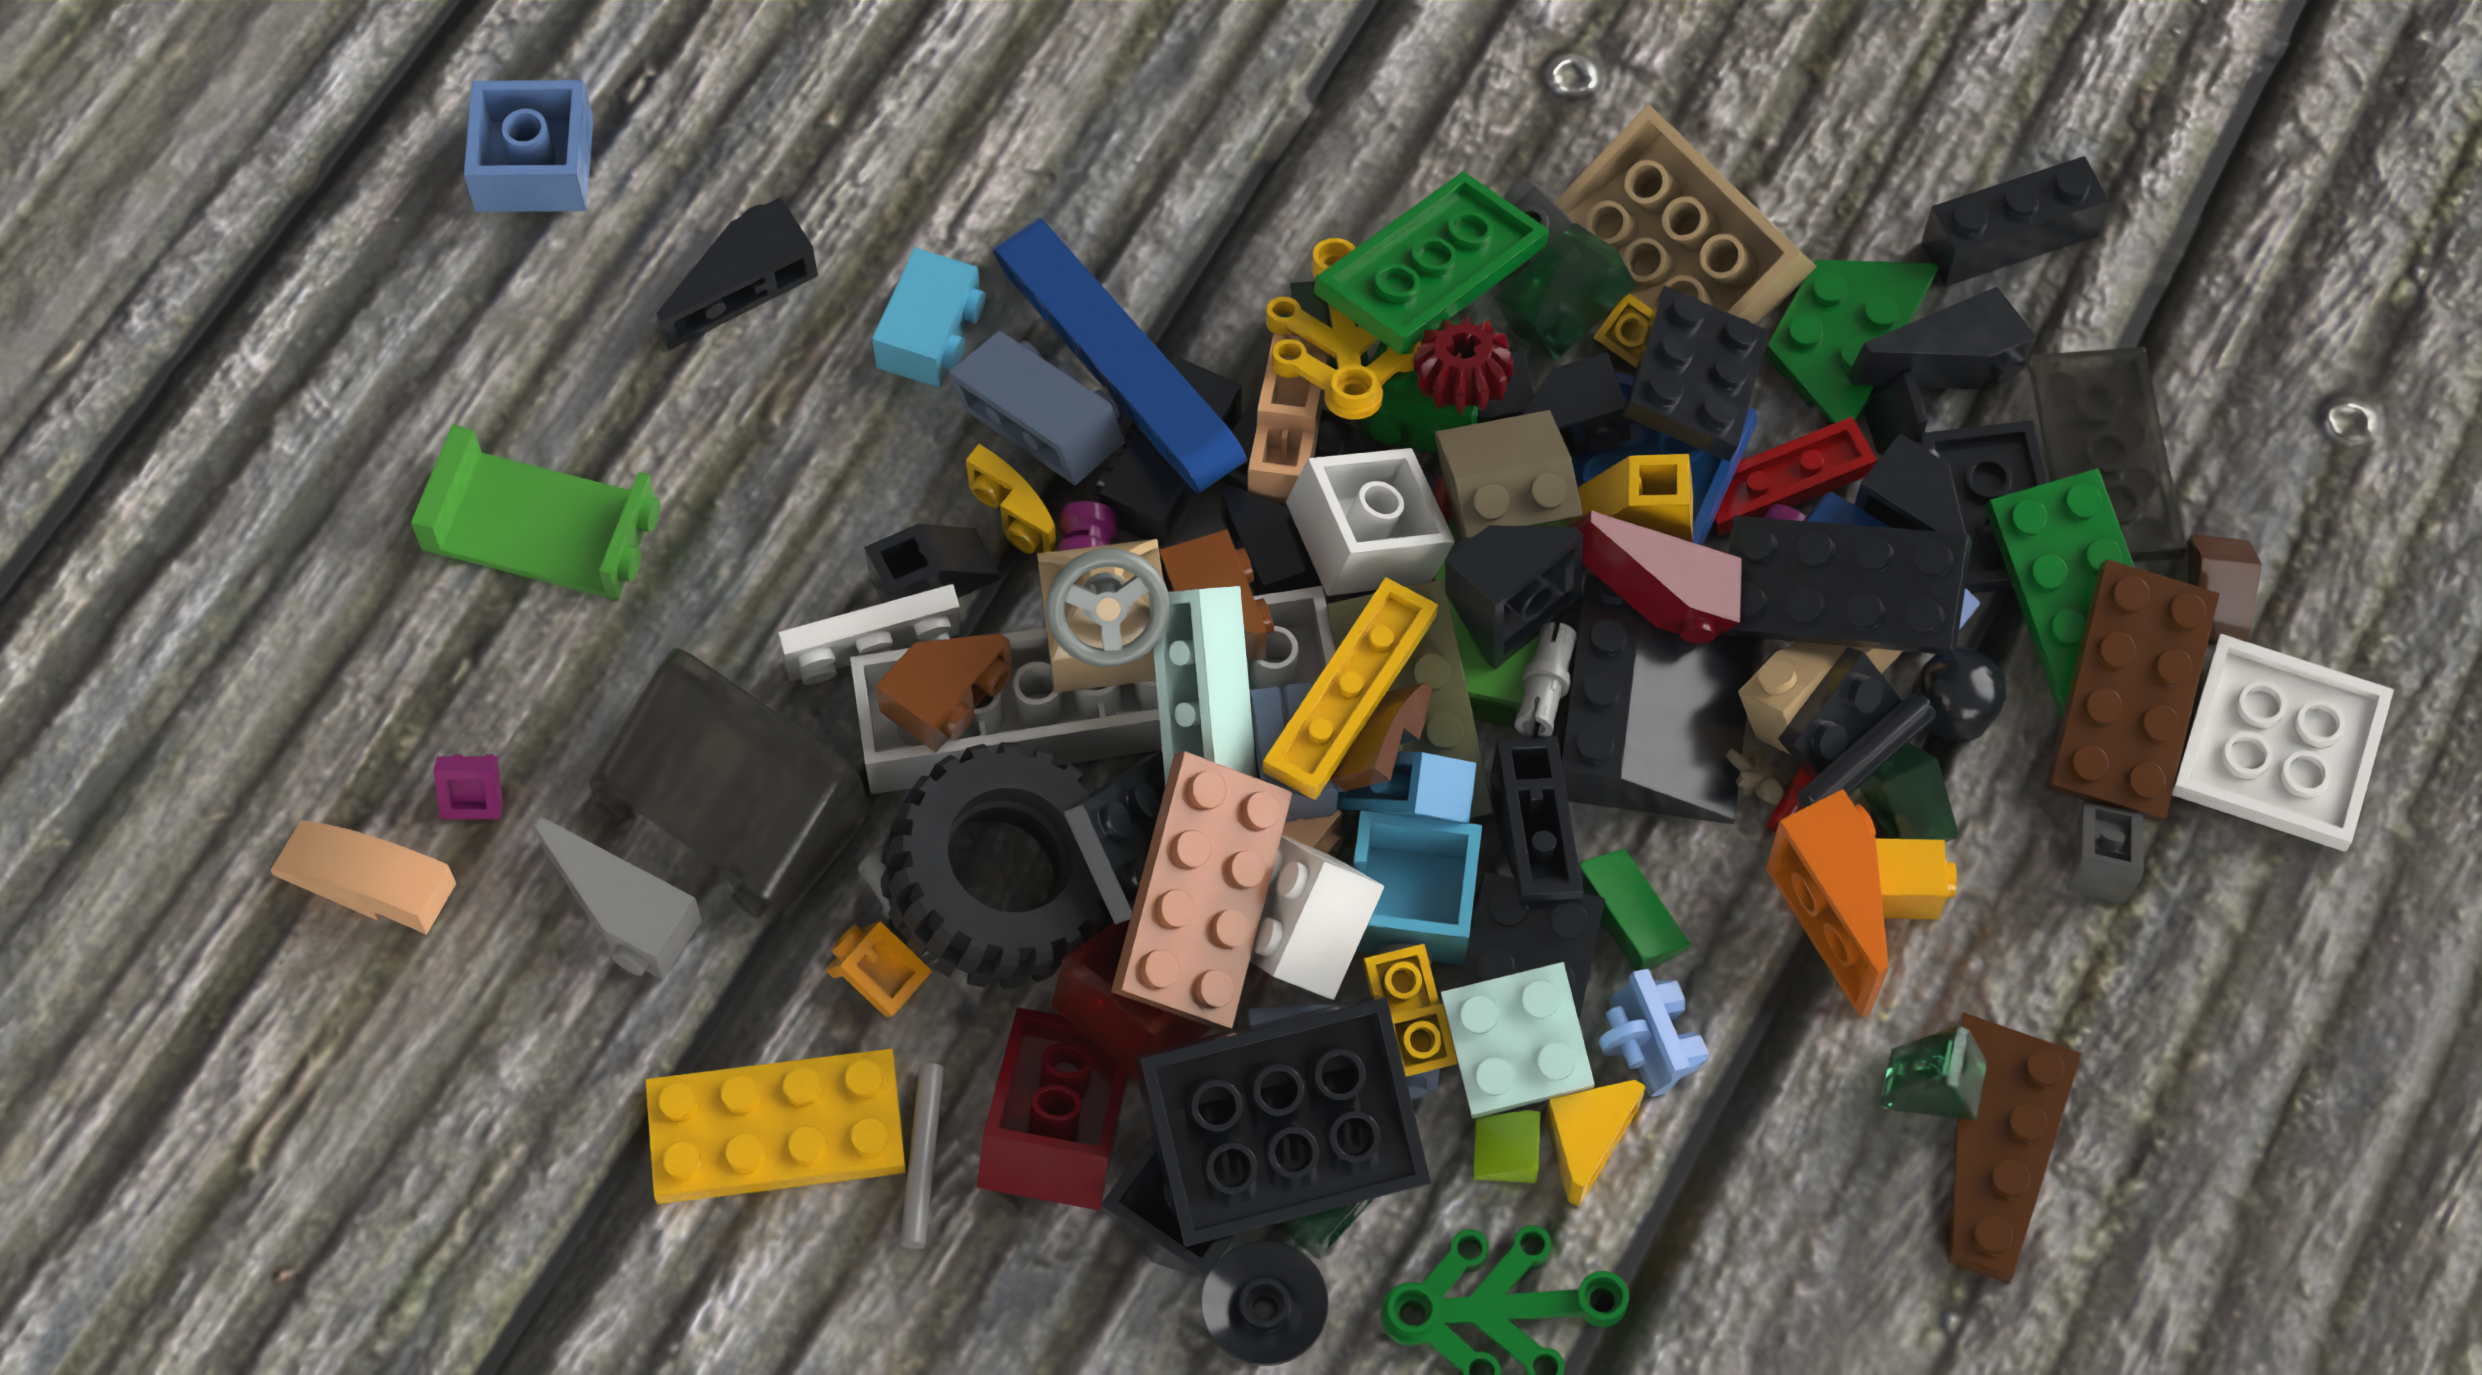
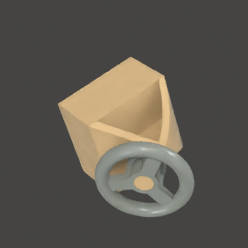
[1037,539,1170,693]

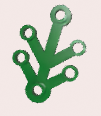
[1380,1225,1629,1375]

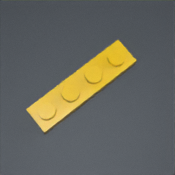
[1262,577,1438,801]

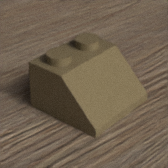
[1434,410,1583,543]

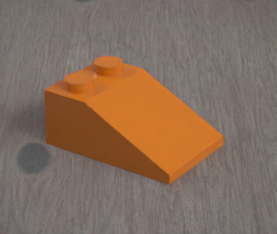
[1765,789,1889,1018]

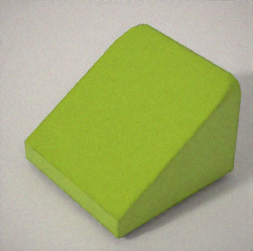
[1473,1110,1540,1183]

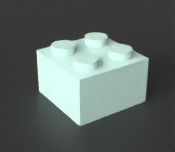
[1441,962,1595,1119]

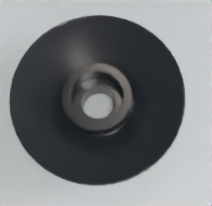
[1201,1241,1329,1366]

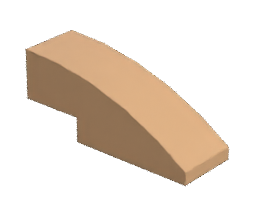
[1248,333,1330,505]
[270,820,456,935]

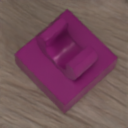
[433,754,504,819]

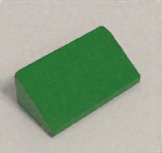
[1579,849,1691,971]

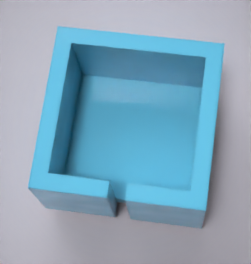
[1354,810,1482,965]

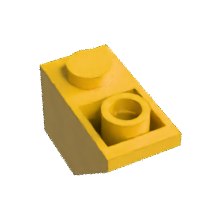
[1577,454,1693,542]

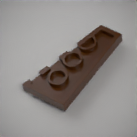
[1949,1012,2082,1284]

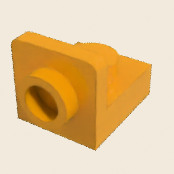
[825,921,932,1018]

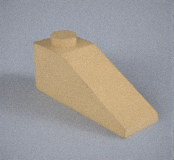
[1738,642,1903,755]

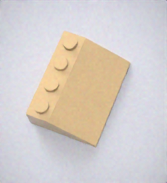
[1538,104,1817,324]

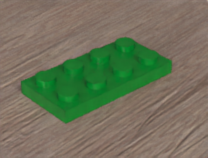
[1313,171,1550,355]
[1984,468,2135,720]

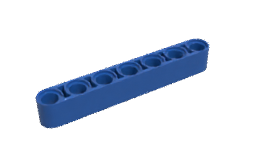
[992,217,1247,494]

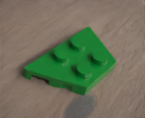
[1765,259,1940,424]

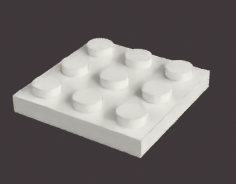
[2172,634,2394,852]

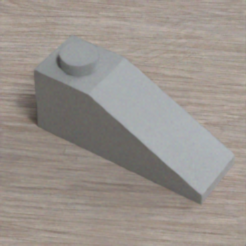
[534,816,702,980]

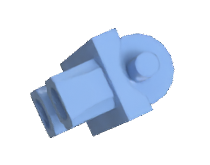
[1598,969,1709,1097]

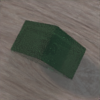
[1859,742,1959,843]
[1880,1025,1987,1120]

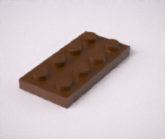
[2045,559,2220,822]

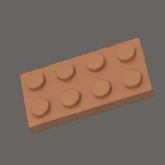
[1111,751,1293,1030]

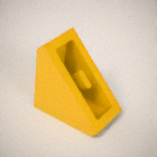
[1545,1080,1646,1208]

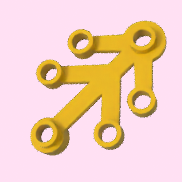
[1266,238,1421,420]

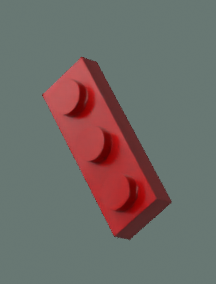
[1712,417,1877,536]

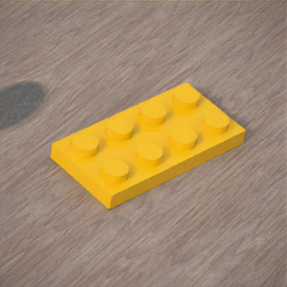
[645,1048,906,1205]

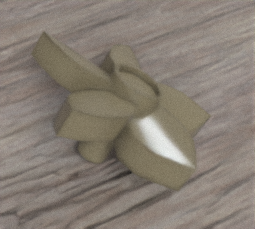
[1726,748,1792,805]

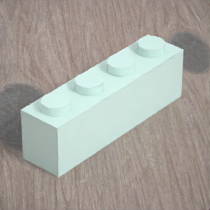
[1148,586,1257,787]

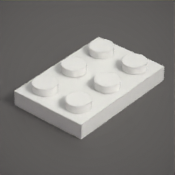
[778,584,960,685]

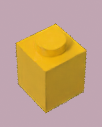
[1876,839,1957,920]

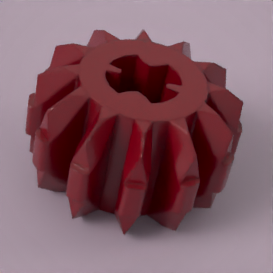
[1414,315,1514,416]

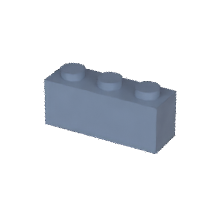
[949,330,1125,485]

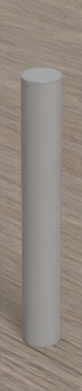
[900,1063,944,1249]

